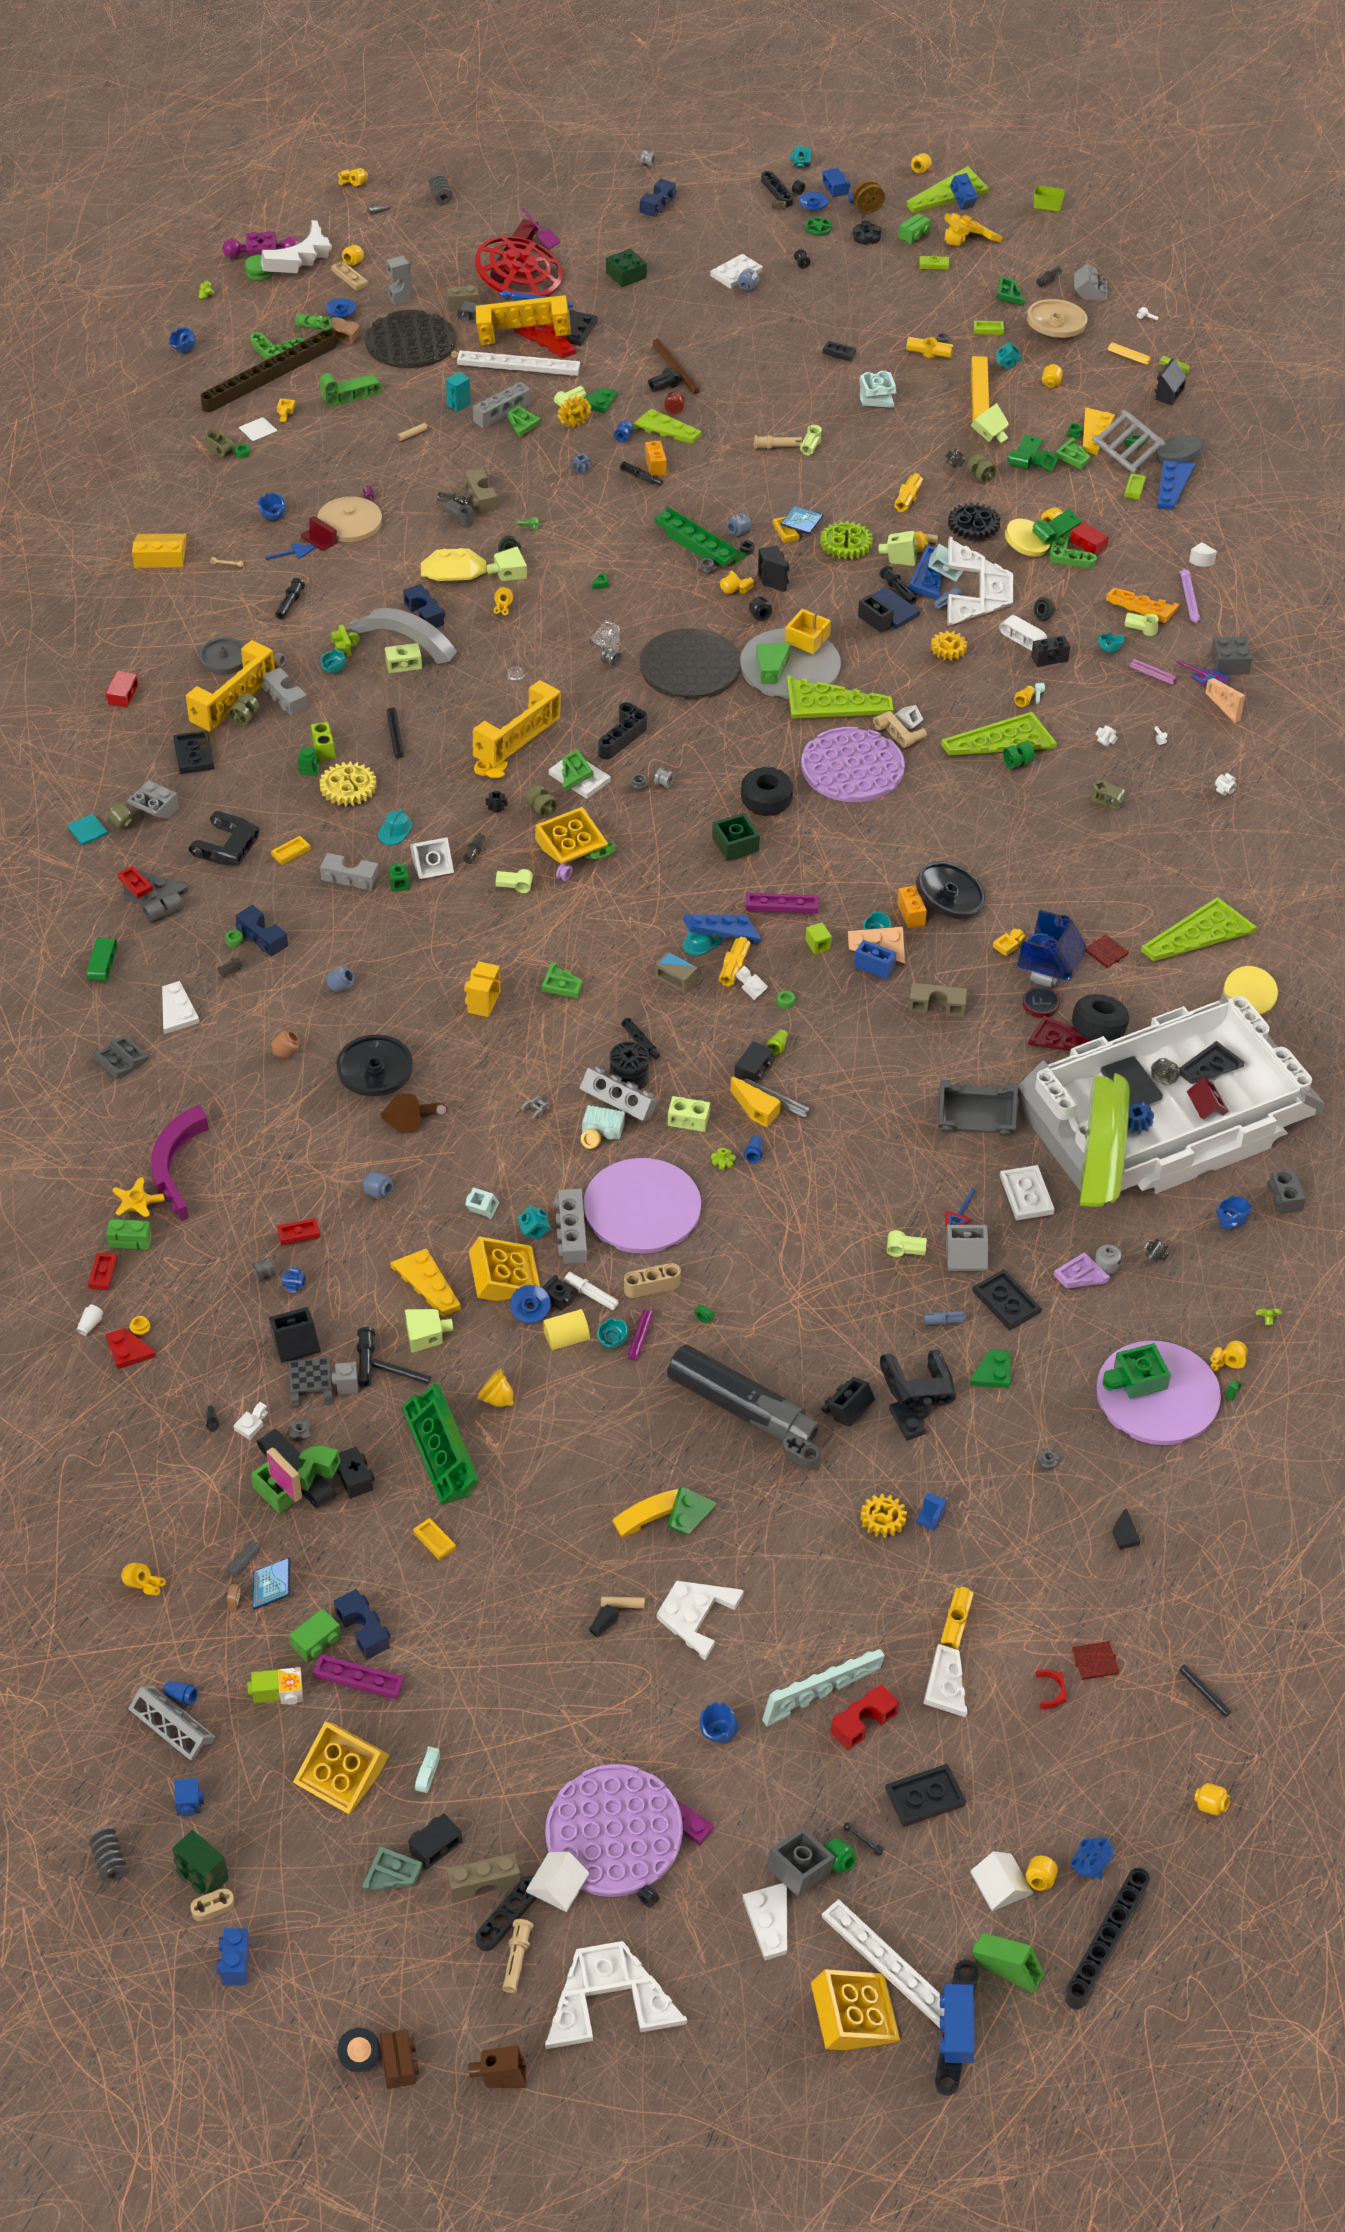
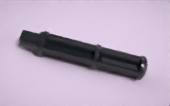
[620,461,663,486]
[621,1018,660,1059]

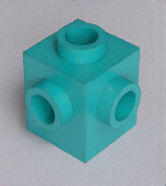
[790,146,811,168]
[996,341,1022,370]
[518,1206,551,1240]

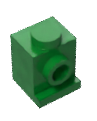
[298,747,320,776]
[388,863,409,892]

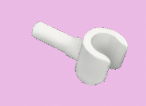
[1137,307,1159,321]
[1154,726,1167,745]

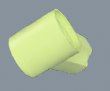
[554,386,586,406]
[800,425,822,456]
[1124,613,1159,636]
[496,869,533,893]
[887,1230,927,1257]

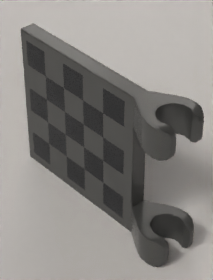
[288,1357,333,1407]

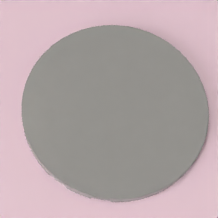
[740,628,841,699]

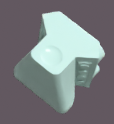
[859,371,896,408]

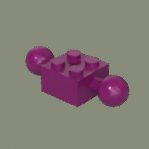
[222,231,300,259]

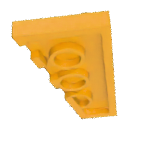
[1106,588,1180,623]

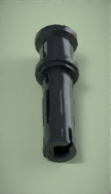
[879,565,917,604]
[275,578,305,620]
[357,1327,375,1387]

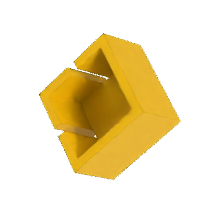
[784,609,831,654]
[464,961,501,1017]

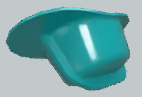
[378,808,413,845]
[682,931,722,956]

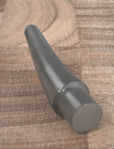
[366,206,391,214]

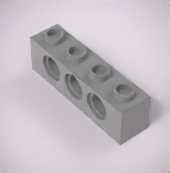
[473,382,531,429]
[579,1066,659,1121]
[555,1189,587,1264]

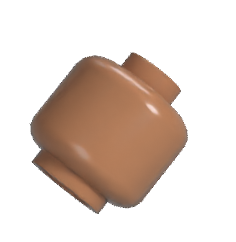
[271,1031,299,1058]

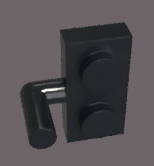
[889,1398,932,1441]

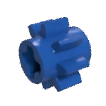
[282,1267,306,1293]

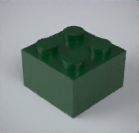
[606,249,647,287]
[712,813,760,861]
[172,1829,229,1895]

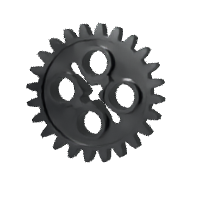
[948,502,1000,541]

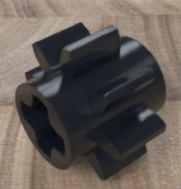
[485,791,508,813]

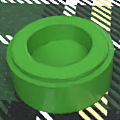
[225,930,244,947]
[777,991,795,1009]

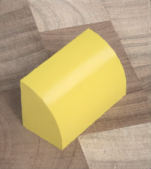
[543,1309,590,1351]

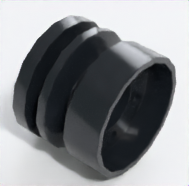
[610,1041,649,1091]

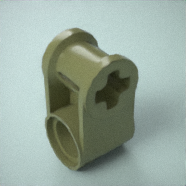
[206,430,235,457]
[1090,780,1126,810]

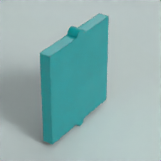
[67,814,108,846]

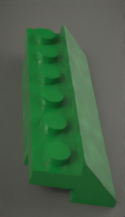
[654,506,747,567]
[402,1383,480,1505]

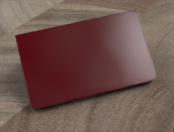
[301,516,337,551]
[1187,1077,1229,1120]

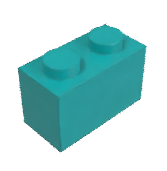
[446,372,471,412]

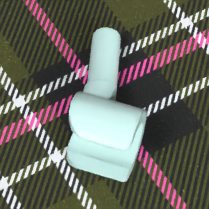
[1034,683,1045,704]

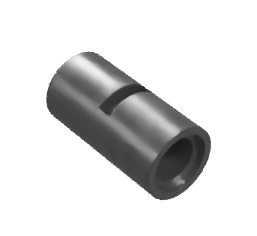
[142,892,183,922]

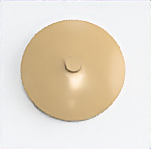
[1027,299,1087,338]
[317,497,382,542]

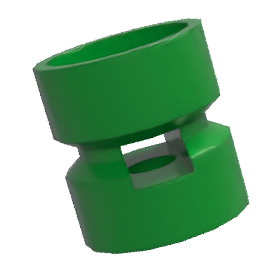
[1003,741,1035,769]

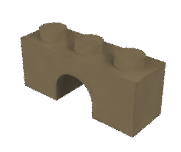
[462,468,498,513]
[909,983,967,1017]
[447,1853,520,1902]

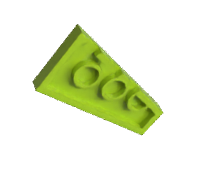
[633,409,702,444]

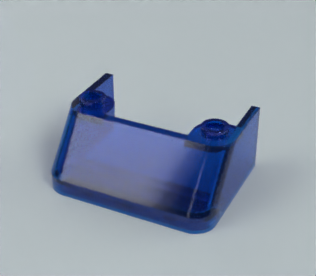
[1017,910,1086,980]

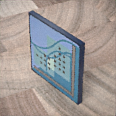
[781,505,823,535]
[253,1557,291,1610]

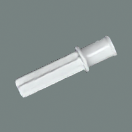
[564,1271,619,1310]

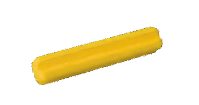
[1108,342,1151,365]

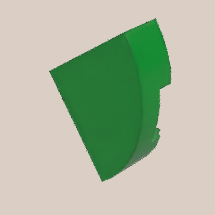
[593,573,609,589]
[1226,1379,1242,1401]

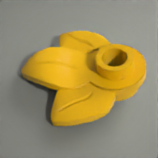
[474,760,508,779]

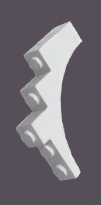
[261,220,332,273]

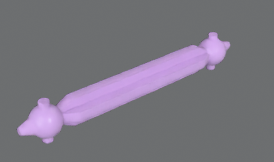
[1179,568,1201,623]

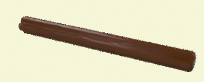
[652,339,700,394]

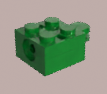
[1102,1343,1171,1399]

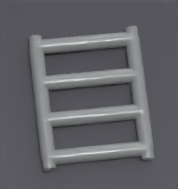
[1092,409,1166,474]

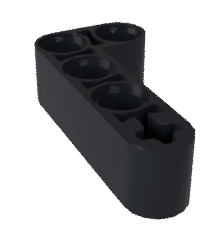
[598,702,647,760]

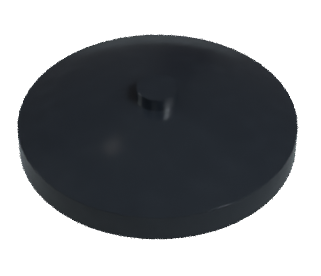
[916,861,985,919]
[336,1035,413,1096]

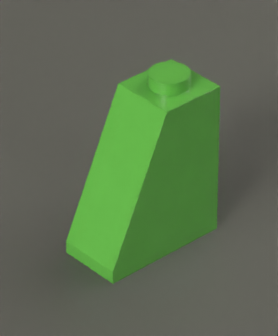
[756,642,790,684]
[972,1933,1045,1993]

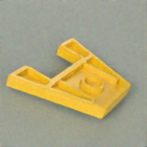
[944,213,1003,242]

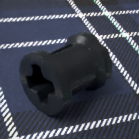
[794,249,811,269]

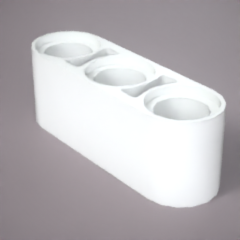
[999,615,1047,651]

